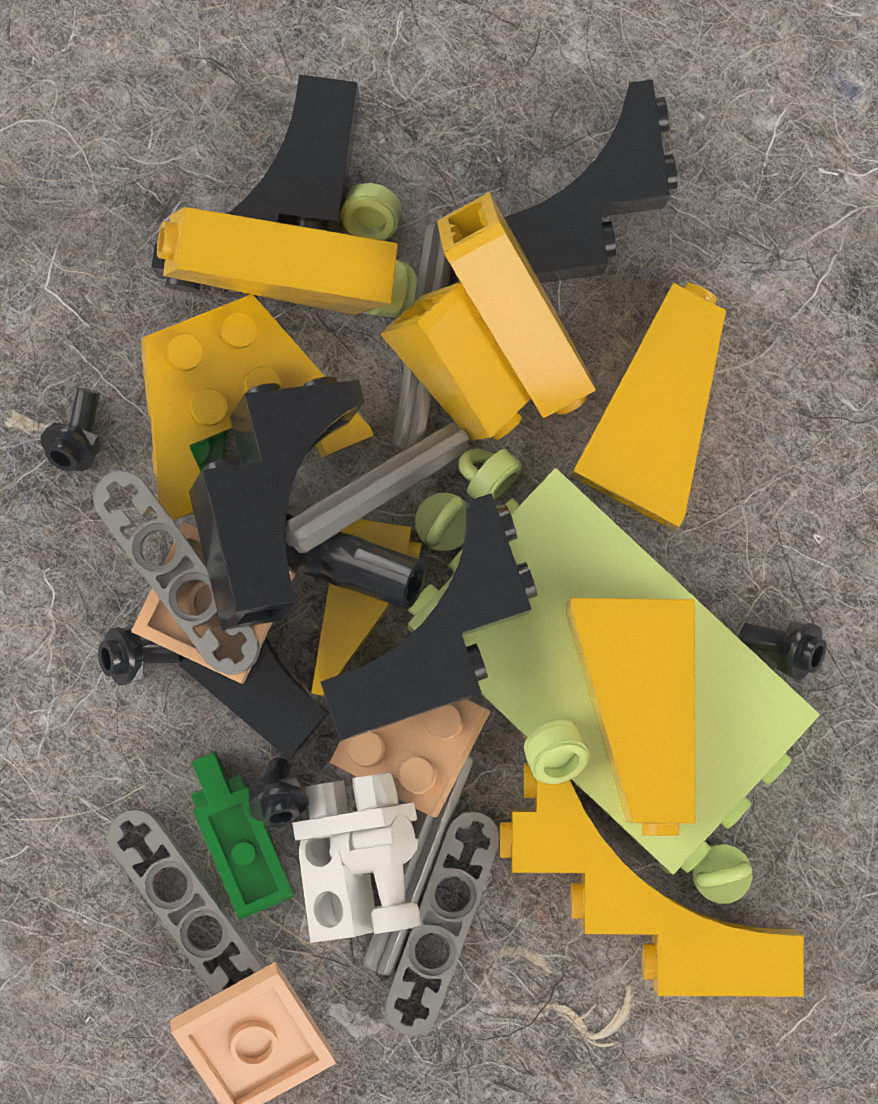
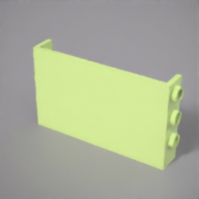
[407,468,820,875]

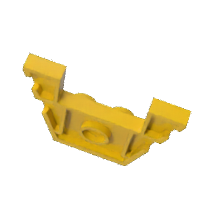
[141,294,374,521]

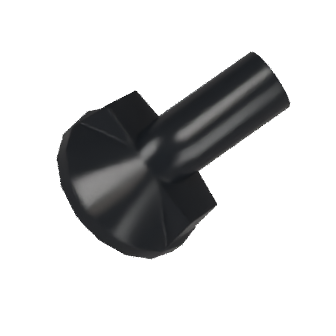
[40,388,100,471]
[739,621,827,680]
[98,627,185,686]
[249,757,309,827]

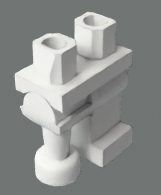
[292,772,422,943]

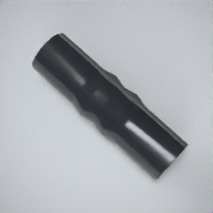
[285,513,426,610]

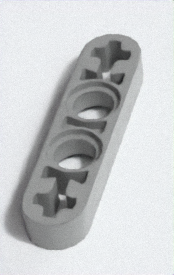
[93,471,260,675]
[107,809,265,995]
[385,810,500,1036]

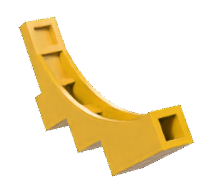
[499,734,804,997]

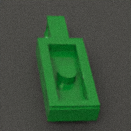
[191,750,296,920]

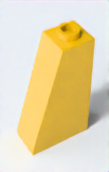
[437,192,596,418]
[157,207,398,315]
[570,282,726,531]
[566,598,696,836]

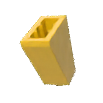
[380,282,531,441]

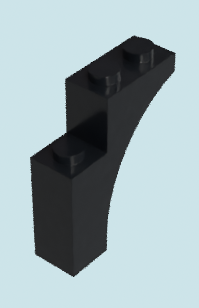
[151,74,360,300]
[504,79,678,283]
[189,376,365,630]
[320,493,538,742]
[166,550,330,759]

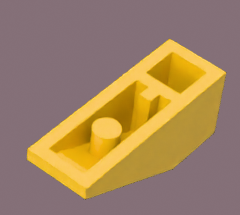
[311,519,422,696]

